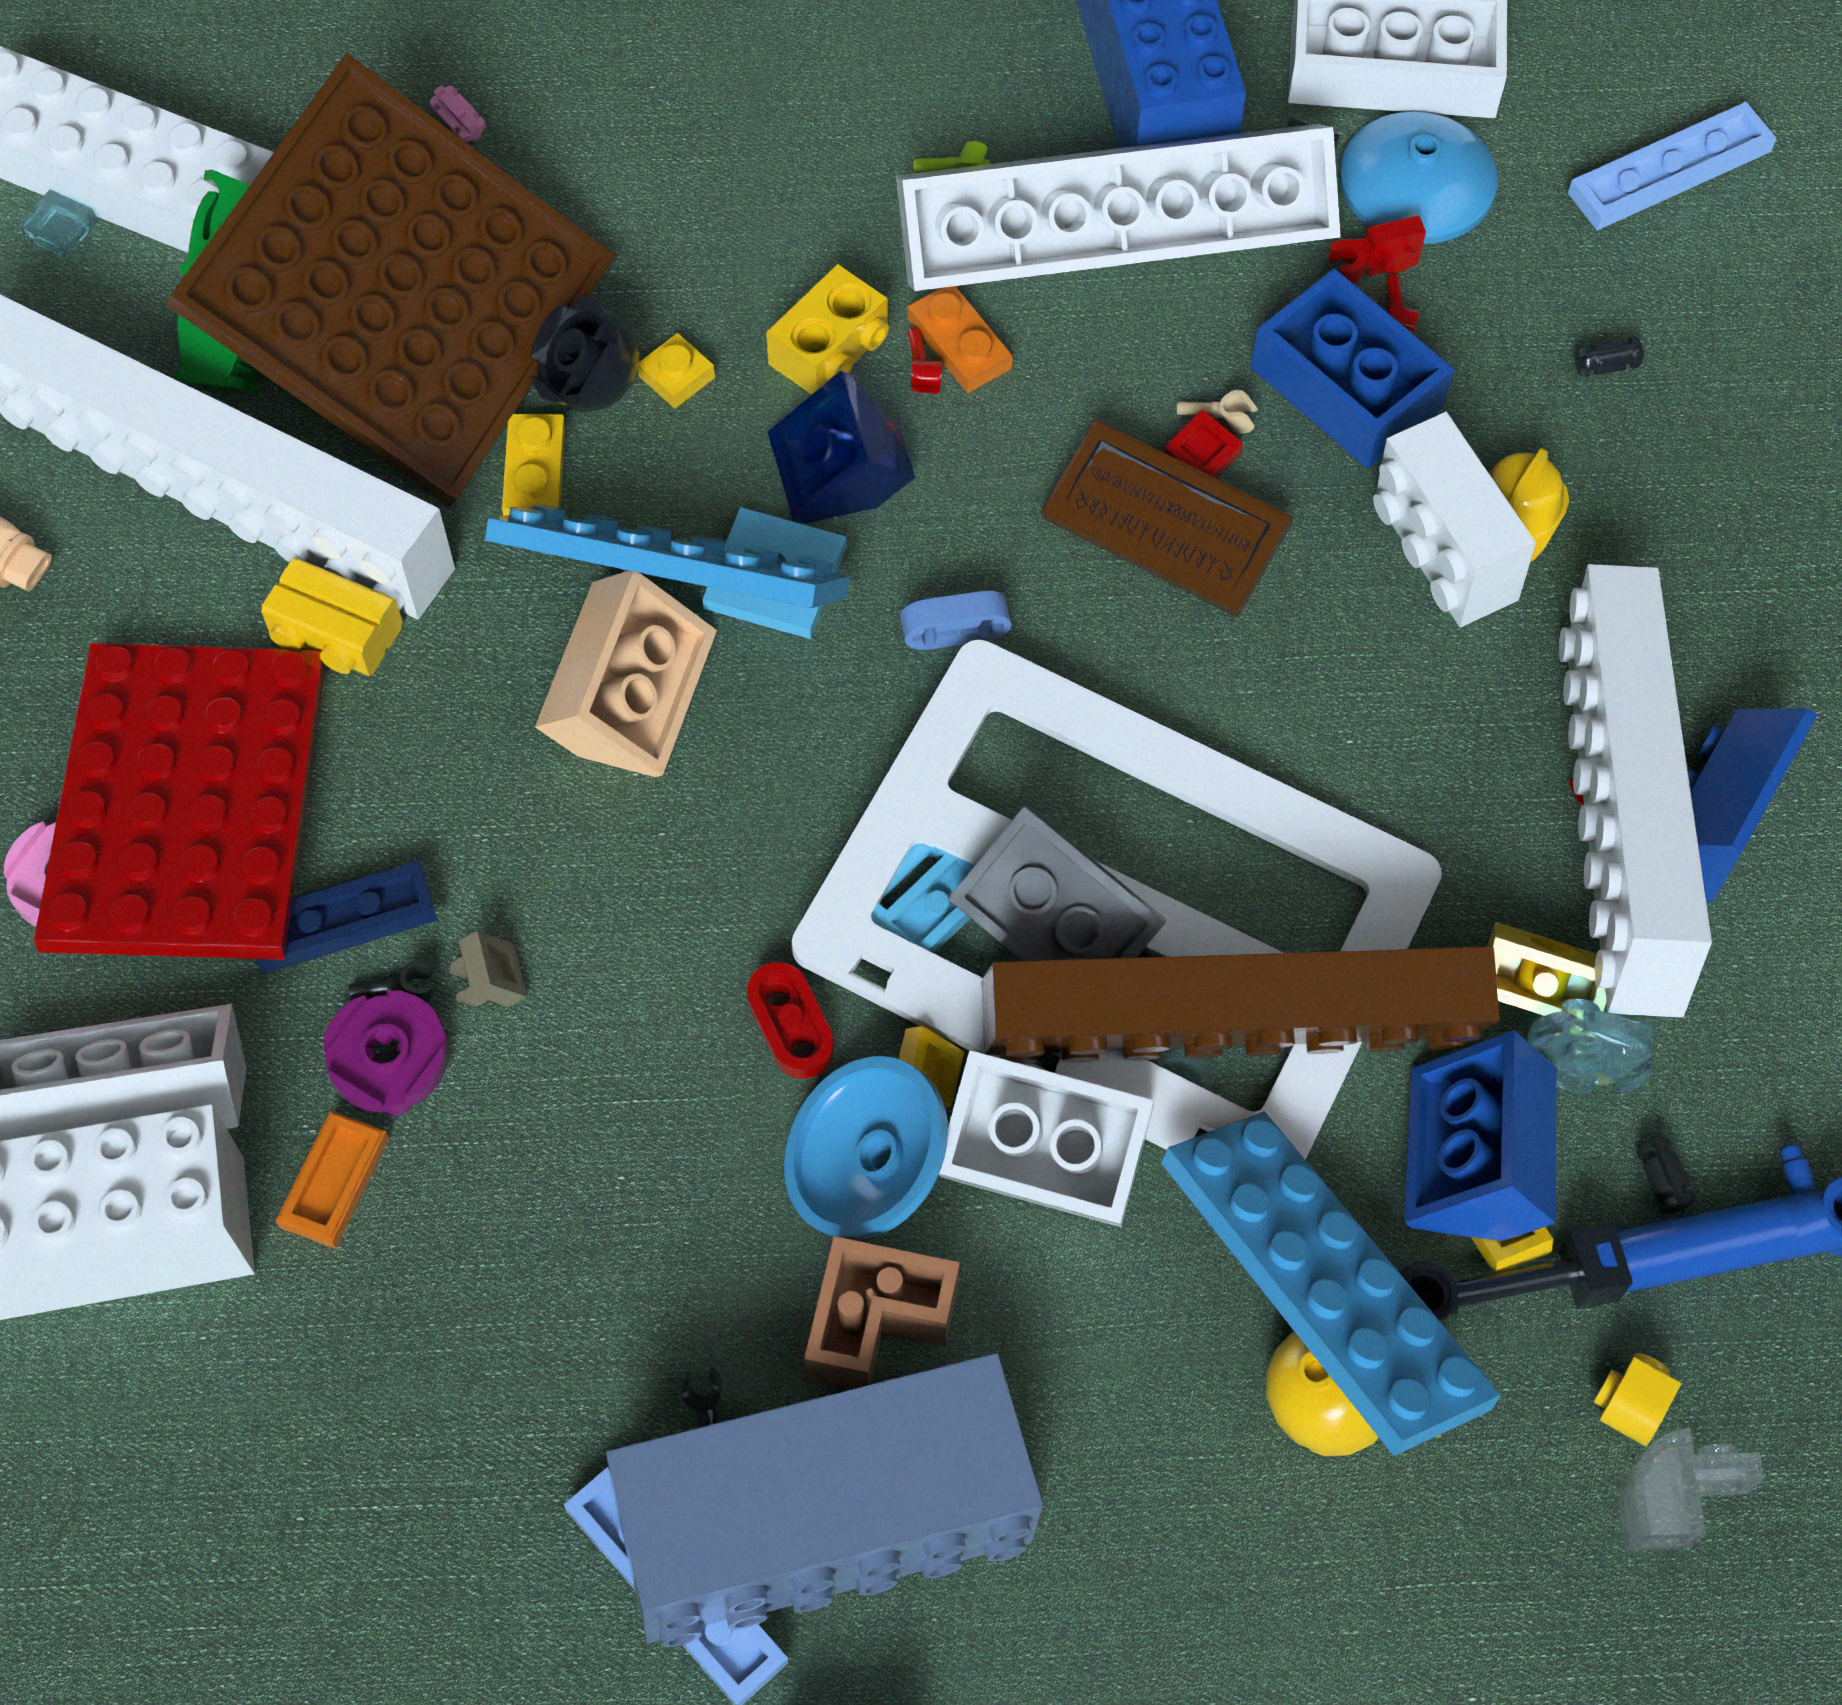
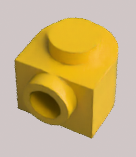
[1593,1353,1682,1447]

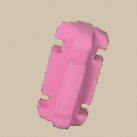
[430,85,486,142]

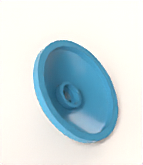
[1339,111,1498,244]
[784,1056,948,1241]

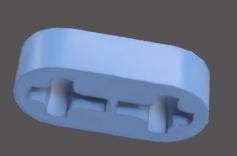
[900,591,1012,650]

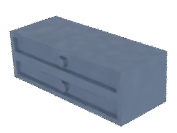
[606,1353,1043,1647]

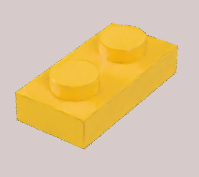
[502,414,566,516]

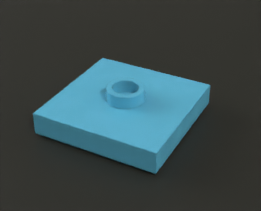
[703,507,847,639]

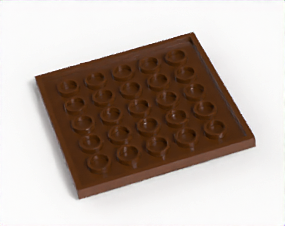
[165,53,616,507]

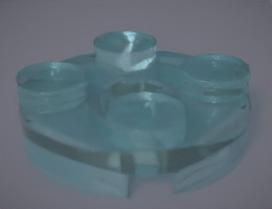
[1527,999,1654,1095]

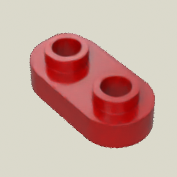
[747,962,834,1079]

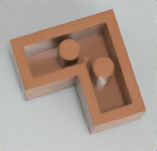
[804,1236,960,1390]

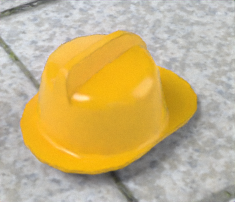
[1489,448,1570,562]

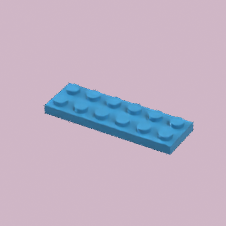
[485,504,850,608]
[1161,1111,1501,1456]

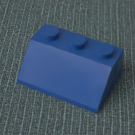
[1688,708,1818,903]
[1404,1030,1557,1241]

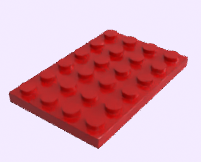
[34,643,325,960]

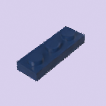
[256,860,438,975]

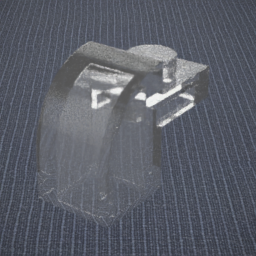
[1619,1428,1764,1550]

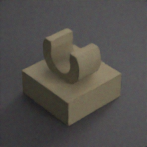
[449,930,527,1007]

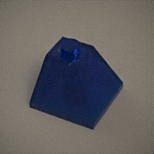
[767,370,916,524]

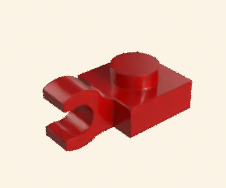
[1327,215,1426,284]

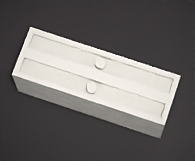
[0,1104,255,1320]

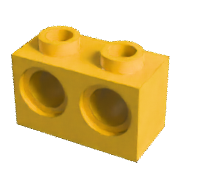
[766,264,889,399]

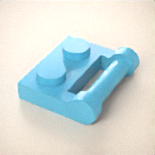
[871,844,975,954]

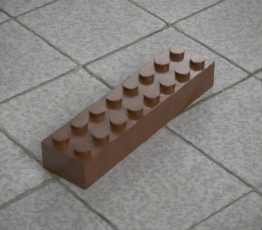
[981,946,1500,1064]

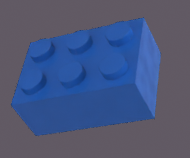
[1250,268,1455,469]

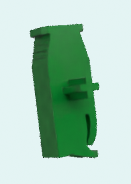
[173,169,260,397]

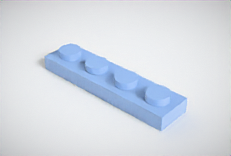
[1568,102,1776,230]
[564,1467,788,1705]

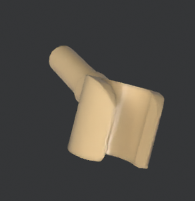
[1177,390,1258,434]

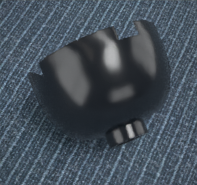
[530,297,640,413]

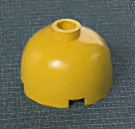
[1266,1331,1379,1456]

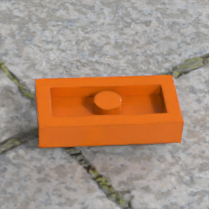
[907,286,1013,394]

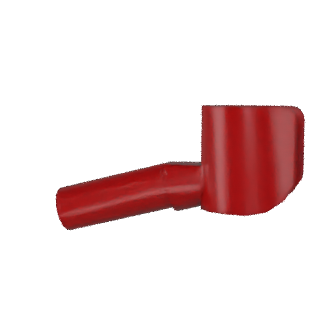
[1386,274,1420,335]
[907,328,942,394]

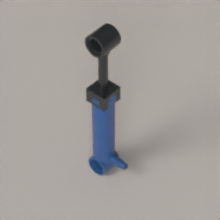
[1400,1143,1842,1326]

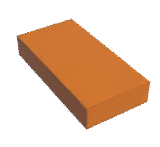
[276,1111,390,1249]

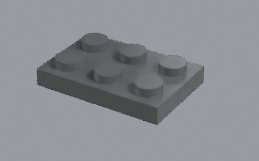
[948,804,1167,961]

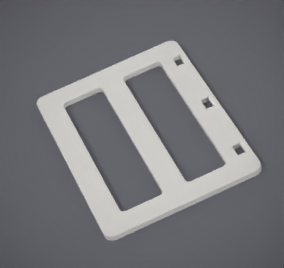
[792,640,1442,1160]

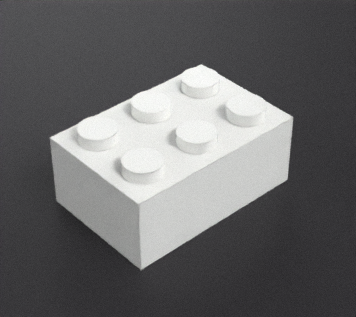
[1373,412,1536,628]
[939,1050,1154,1228]

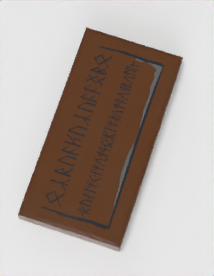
[1041,419,1293,617]

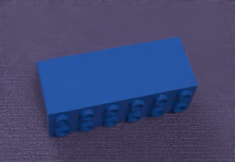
[1076,0,1246,148]

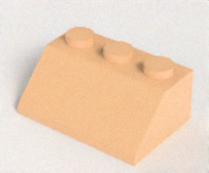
[535,571,717,777]

